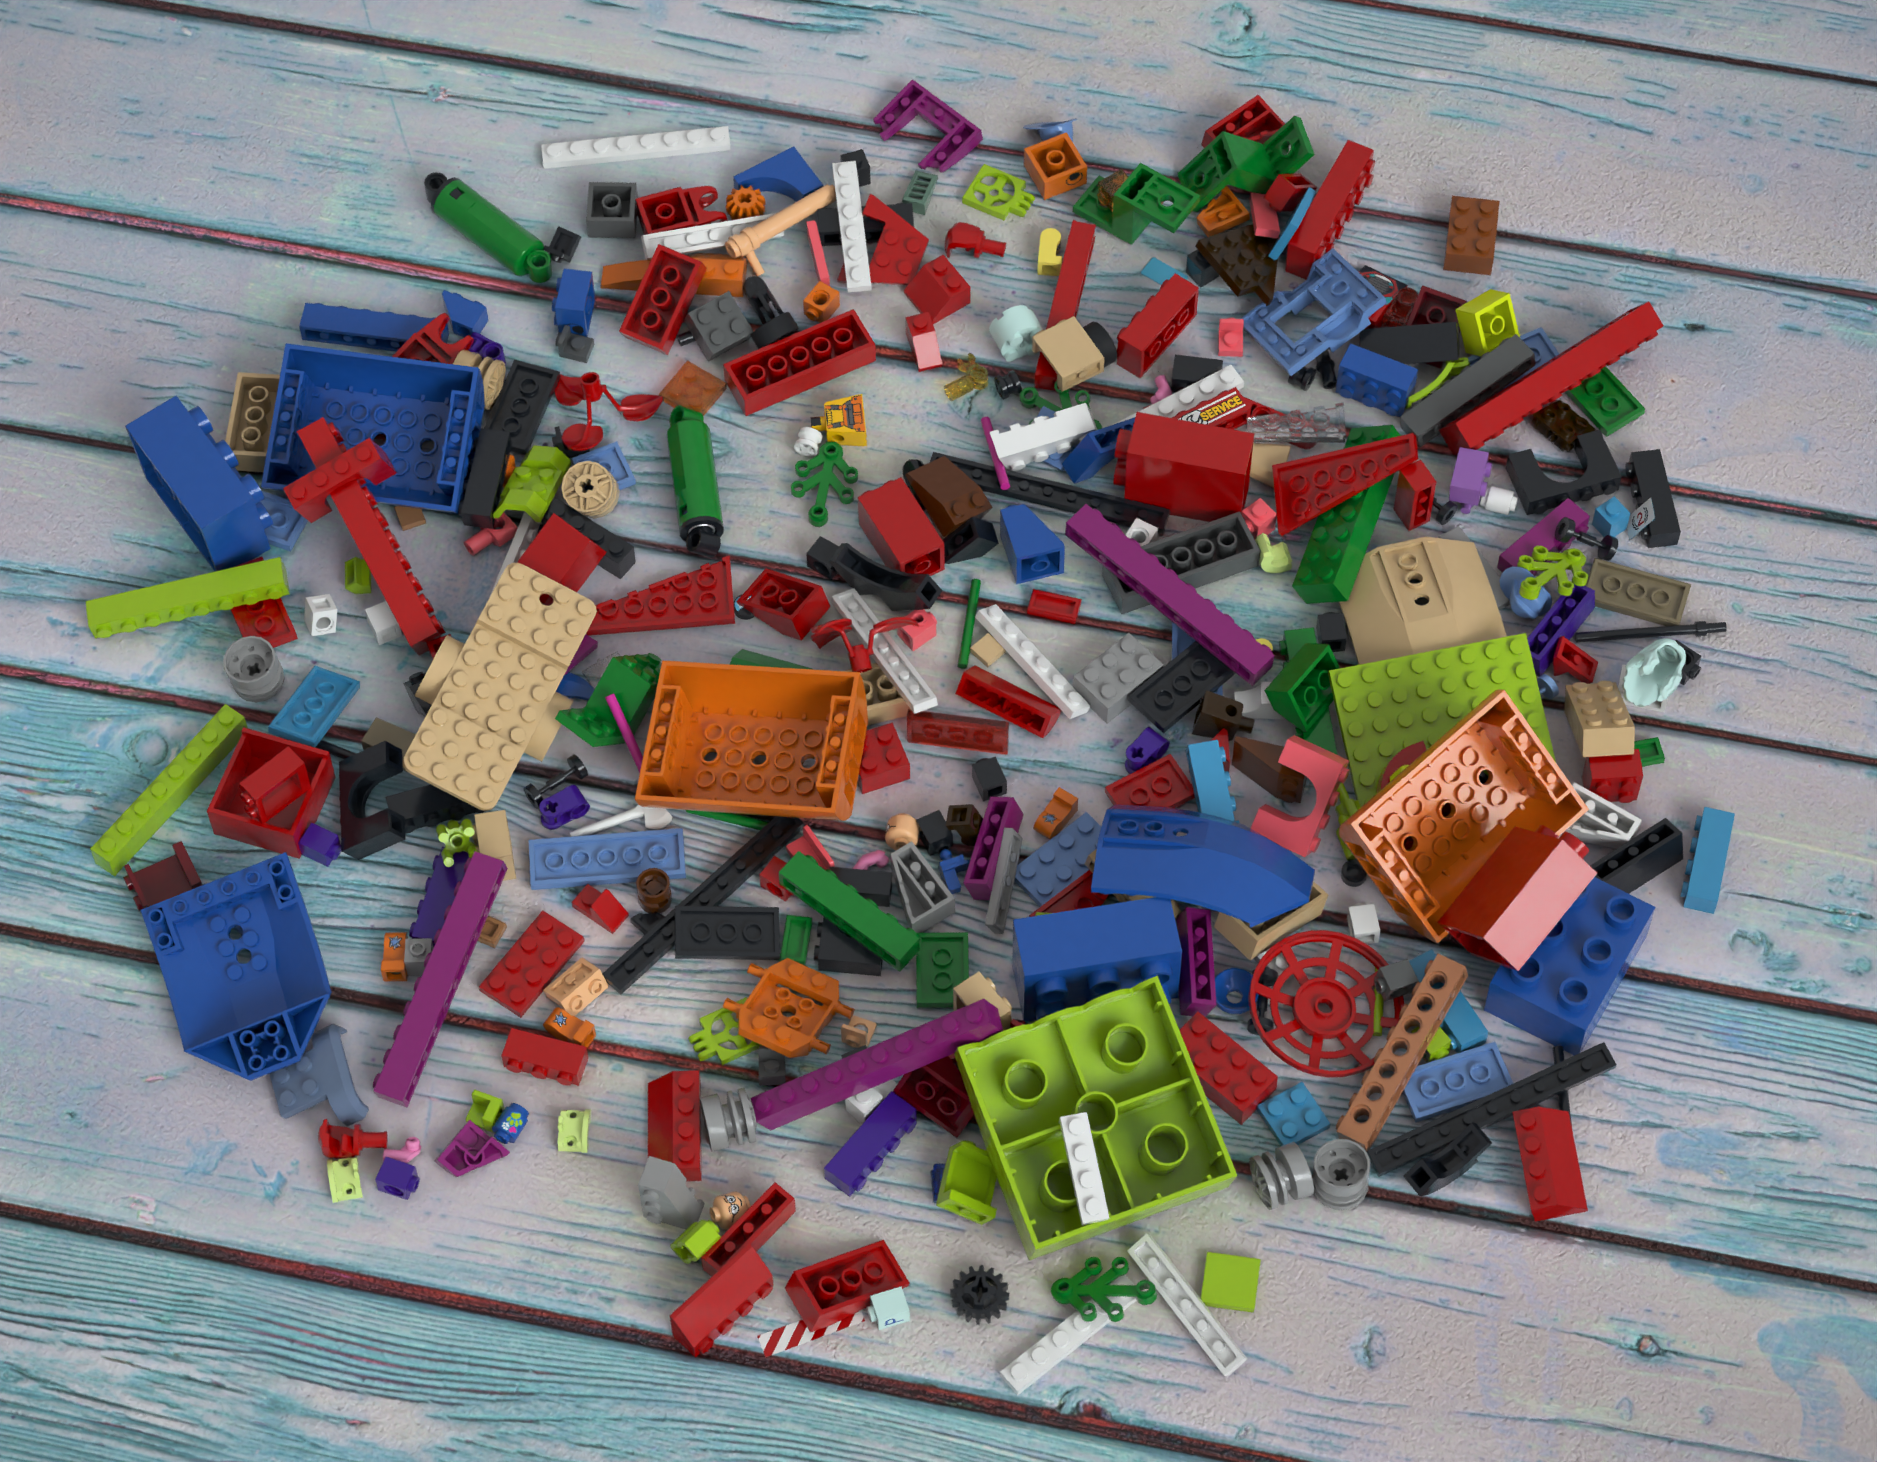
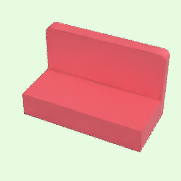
[786,825,834,870]

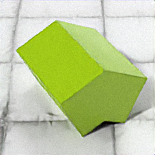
[345,557,371,594]

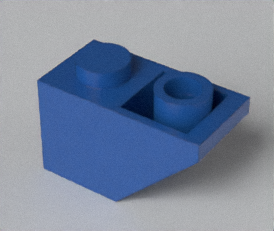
[442,290,489,338]

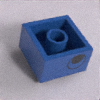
[552,269,596,337]

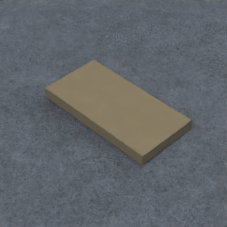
[1586,558,1691,626]

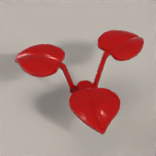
[555,372,663,451]
[810,617,919,673]

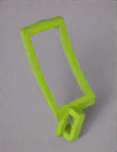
[1406,357,1470,409]

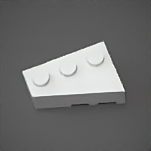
[1559,782,1642,849]

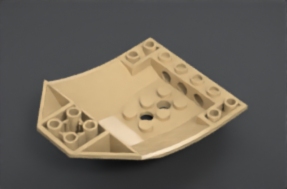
[1339,537,1507,665]

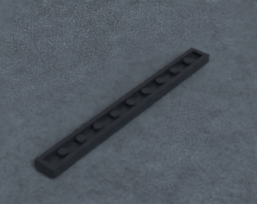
[929,452,1170,535]
[603,816,804,995]
[1367,1042,1617,1177]

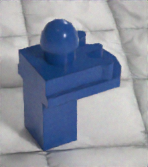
[938,849,970,894]

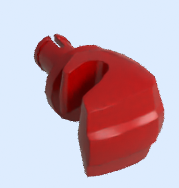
[945,222,1007,259]
[318,1119,388,1159]

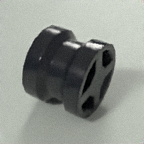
[1288,367,1316,391]
[994,370,1022,400]

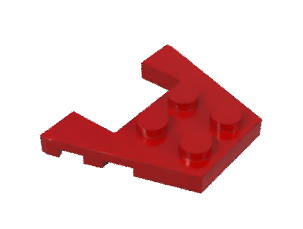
[837,194,929,285]

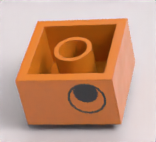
[1024,132,1087,200]

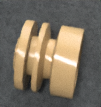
[453,350,506,410]
[561,461,620,519]

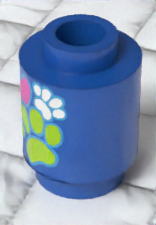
[492,1103,529,1144]

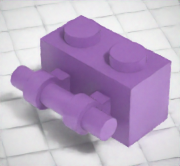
[1449,447,1492,514]

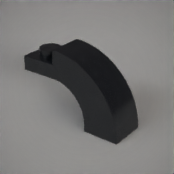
[1403,1123,1492,1196]

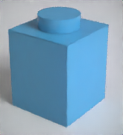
[1592,496,1630,537]

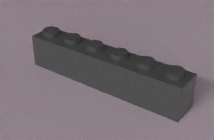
[1400,334,1535,448]

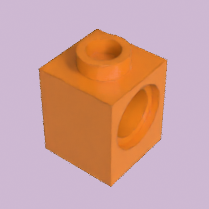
[803,281,840,323]

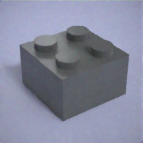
[586,182,638,238]
[684,291,754,362]

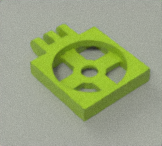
[962,164,1035,221]
[688,997,762,1065]

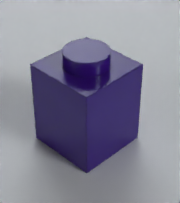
[298,823,341,867]

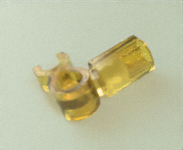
[944,353,988,401]

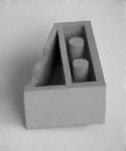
[890,841,955,933]
[638,1156,705,1229]

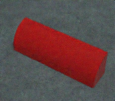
[955,665,1061,738]

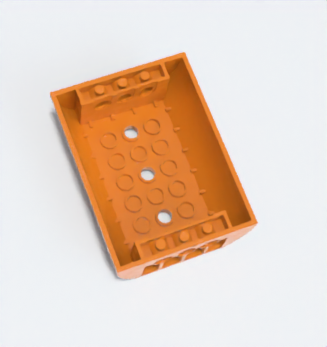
[635,660,868,821]
[1339,689,1589,943]

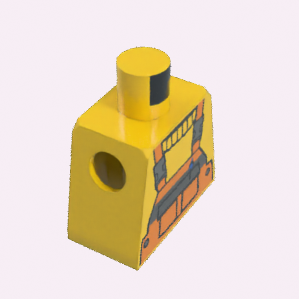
[810,394,867,446]

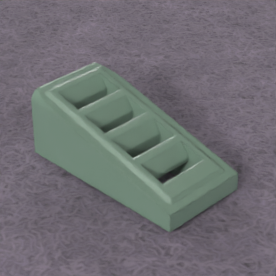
[902,171,938,215]

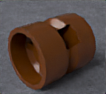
[636,868,672,914]

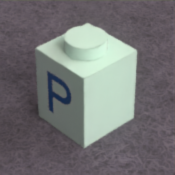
[867,1287,910,1330]

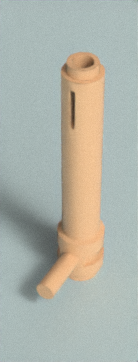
[725,184,836,276]

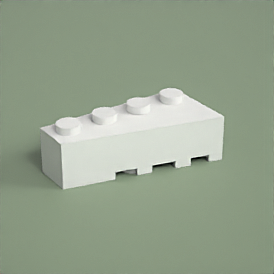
[990,403,1097,471]

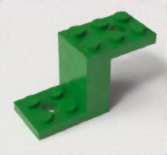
[1177,116,1315,212]
[1073,163,1200,245]
[555,653,662,747]

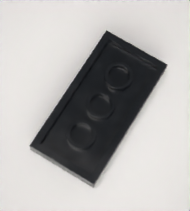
[484,360,561,455]
[1128,641,1236,733]
[674,906,780,960]

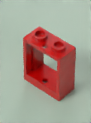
[239,746,311,825]

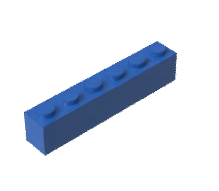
[299,303,449,352]

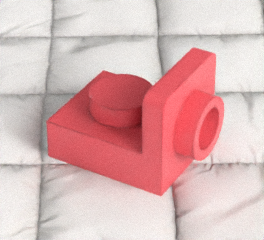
[1218,318,1244,357]

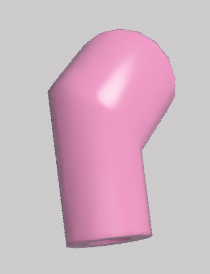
[1150,375,1172,404]
[852,850,889,870]
[383,1137,421,1163]

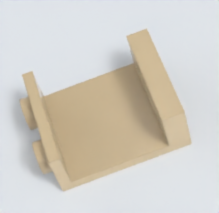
[1032,317,1104,392]

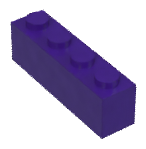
[1527,584,1595,677]
[409,846,469,946]
[824,1091,917,1197]

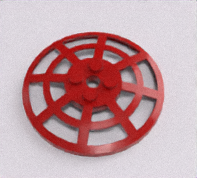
[1248,930,1405,1077]

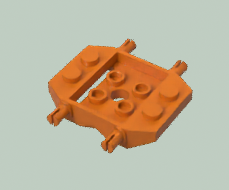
[723,958,855,1058]

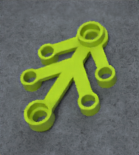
[1517,546,1588,600]

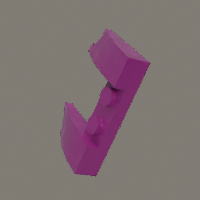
[873,79,983,173]

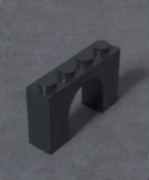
[1506,430,1622,515]
[339,741,406,860]
[814,867,892,976]

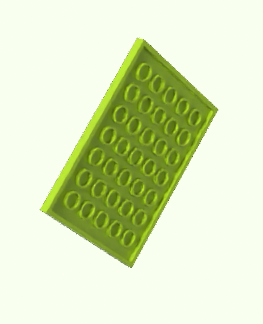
[1328,633,1556,807]

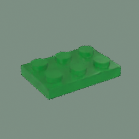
[1565,366,1645,437]
[916,932,969,1008]

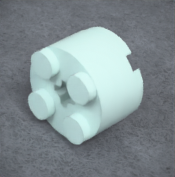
[989,305,1043,362]

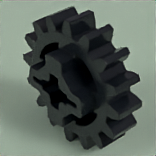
[950,1265,1009,1325]

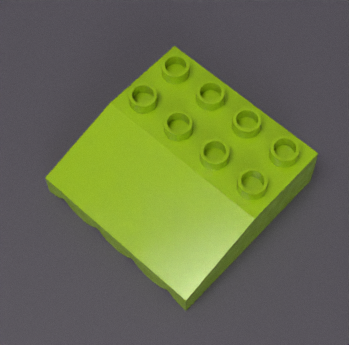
[954,976,1238,1261]

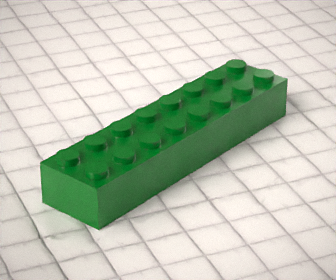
[1292,425,1401,604]

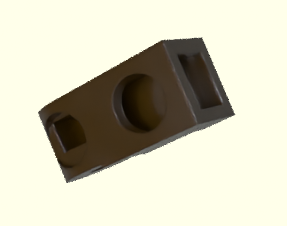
[946,804,983,846]

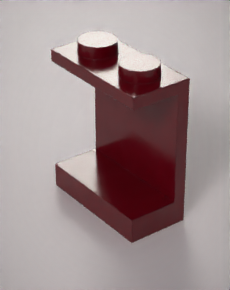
[123,841,202,911]

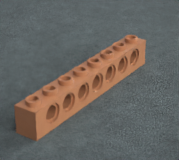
[1336,954,1468,1152]

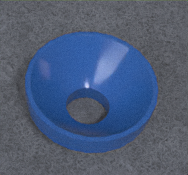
[1215,968,1259,1014]

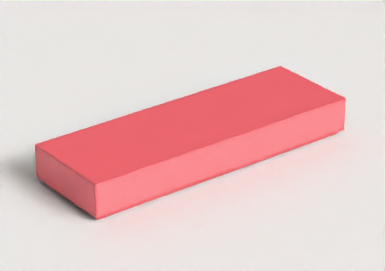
[1249,192,1280,239]
[806,220,830,286]

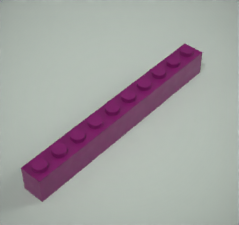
[1065,504,1274,686]
[373,851,508,1108]
[751,999,1003,1131]

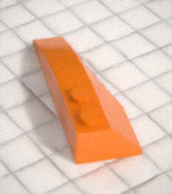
[601,253,748,297]

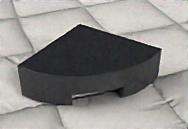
[630,913,665,935]

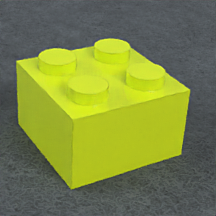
[1455,289,1520,356]

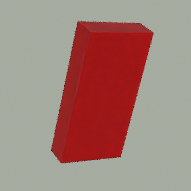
[1027,589,1082,624]

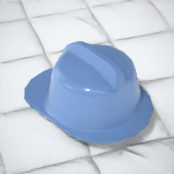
[1023,118,1077,142]
[1499,567,1552,619]

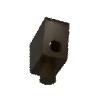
[1192,691,1255,741]

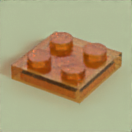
[659,361,727,416]

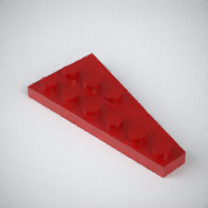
[1272,433,1418,536]
[586,555,735,636]

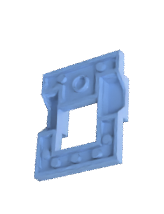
[1241,248,1387,376]

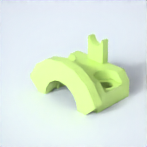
[1255,533,1292,573]
[558,1109,591,1153]
[327,1156,363,1203]

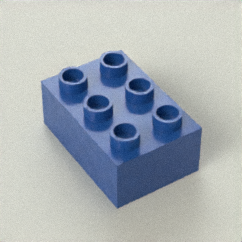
[125,396,273,572]
[1484,877,1655,1056]
[1012,897,1182,1022]

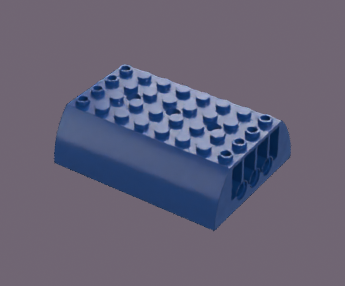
[261,343,484,513]

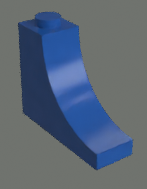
[733,146,823,202]
[1062,417,1135,484]

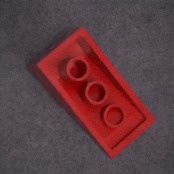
[785,1240,910,1333]

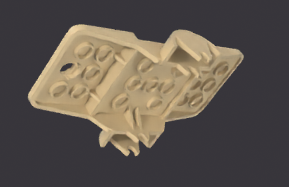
[403,563,597,811]

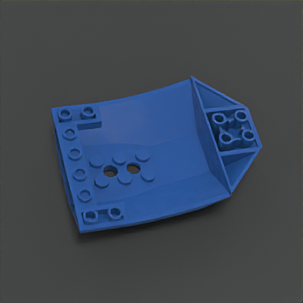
[1091,805,1315,928]
[141,852,331,1081]

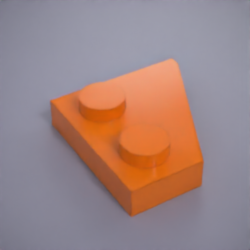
[1197,186,1250,237]

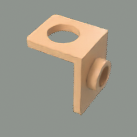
[841,1016,877,1048]

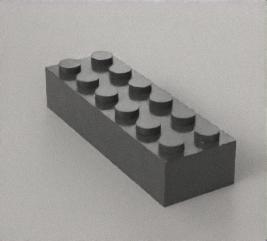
[1102,512,1260,614]

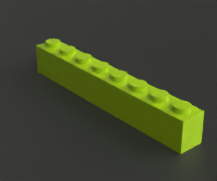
[85,557,290,639]
[90,704,248,877]

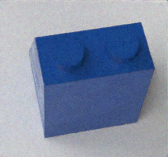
[1000,504,1065,585]

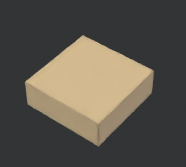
[970,633,1006,667]

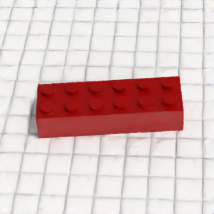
[1285,140,1376,280]
[723,309,876,416]

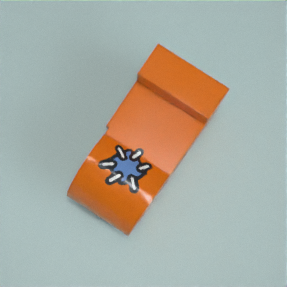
[1033,787,1078,840]
[381,932,408,982]
[543,1007,596,1048]

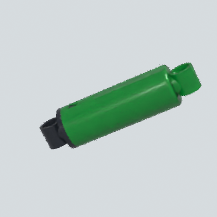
[424,172,552,283]
[667,405,724,558]

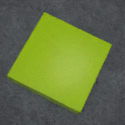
[1201,1252,1261,1313]

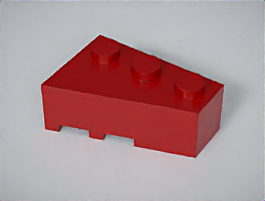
[1201,94,1285,148]

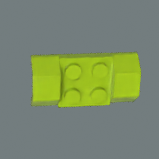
[493,445,571,522]

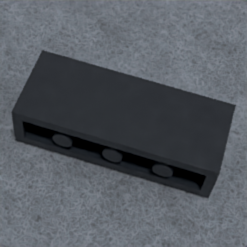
[1359,322,1460,364]
[1590,818,1683,894]

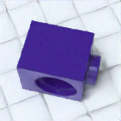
[375,1157,420,1200]

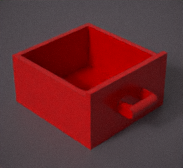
[207,727,336,859]

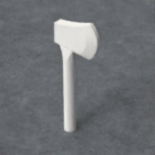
[569,804,673,837]

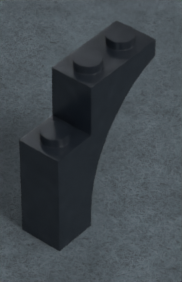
[829,543,943,611]

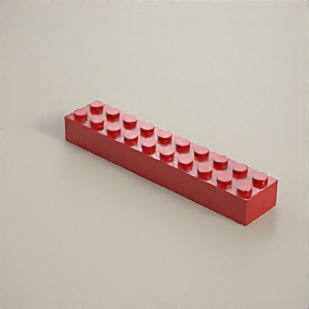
[1439,301,1664,455]
[297,417,446,656]

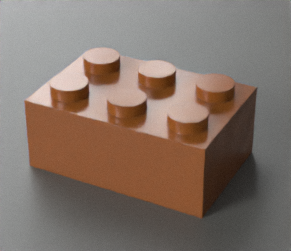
[1443,196,1500,275]

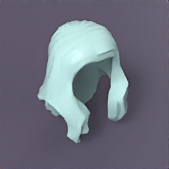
[1622,638,1686,707]

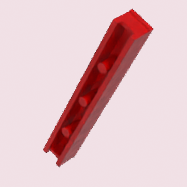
[1034,220,1096,391]

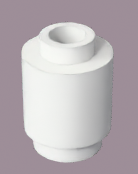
[1480,486,1518,515]

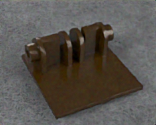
[1531,400,1596,452]

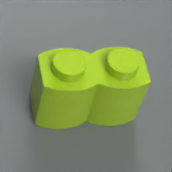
[670,1220,720,1264]

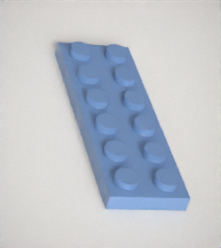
[529,828,686,890]

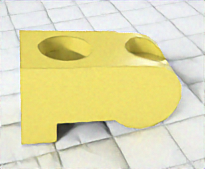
[1037,228,1062,276]

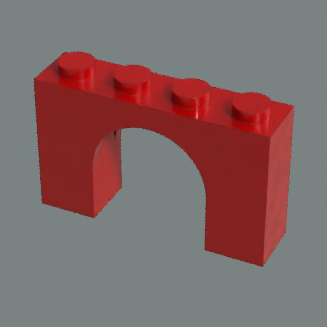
[283,437,397,523]

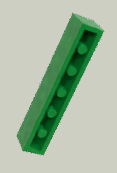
[1279,627,1337,755]
[779,851,920,972]

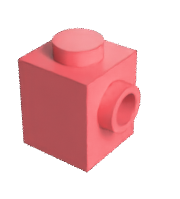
[1241,498,1277,540]
[897,610,937,651]

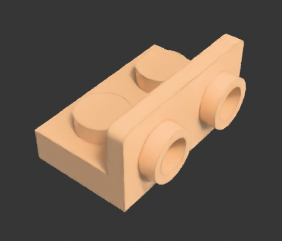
[543,957,608,1016]

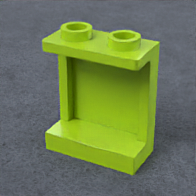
[936,1140,997,1225]

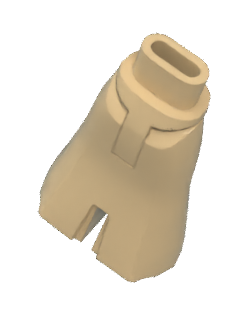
[1250,443,1291,488]

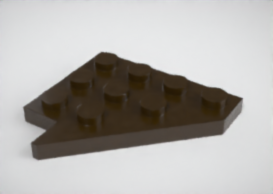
[1195,224,1278,306]

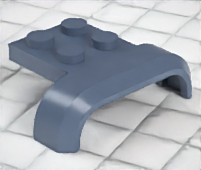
[270,1024,369,1126]

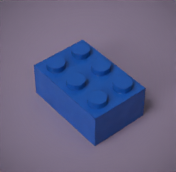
[1336,343,1418,417]

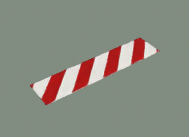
[757,1310,865,1357]

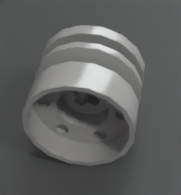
[223,636,284,703]
[700,1088,757,1152]
[1313,1139,1370,1210]
[1249,1142,1314,1210]

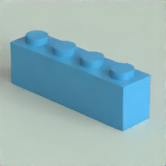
[1185,740,1240,823]
[1680,807,1735,914]
[1409,949,1488,1053]

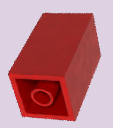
[858,477,945,576]
[517,513,607,606]

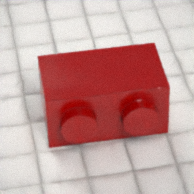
[1264,173,1317,212]

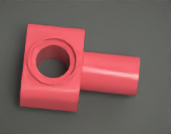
[464,512,518,556]

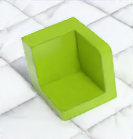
[465,1090,505,1133]

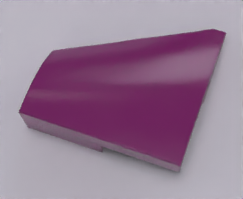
[434,1120,510,1177]

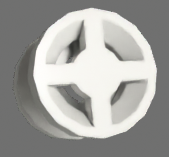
[794,427,822,457]

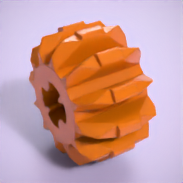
[726,185,766,220]

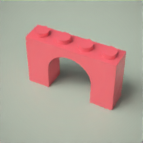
[1250,735,1350,857]

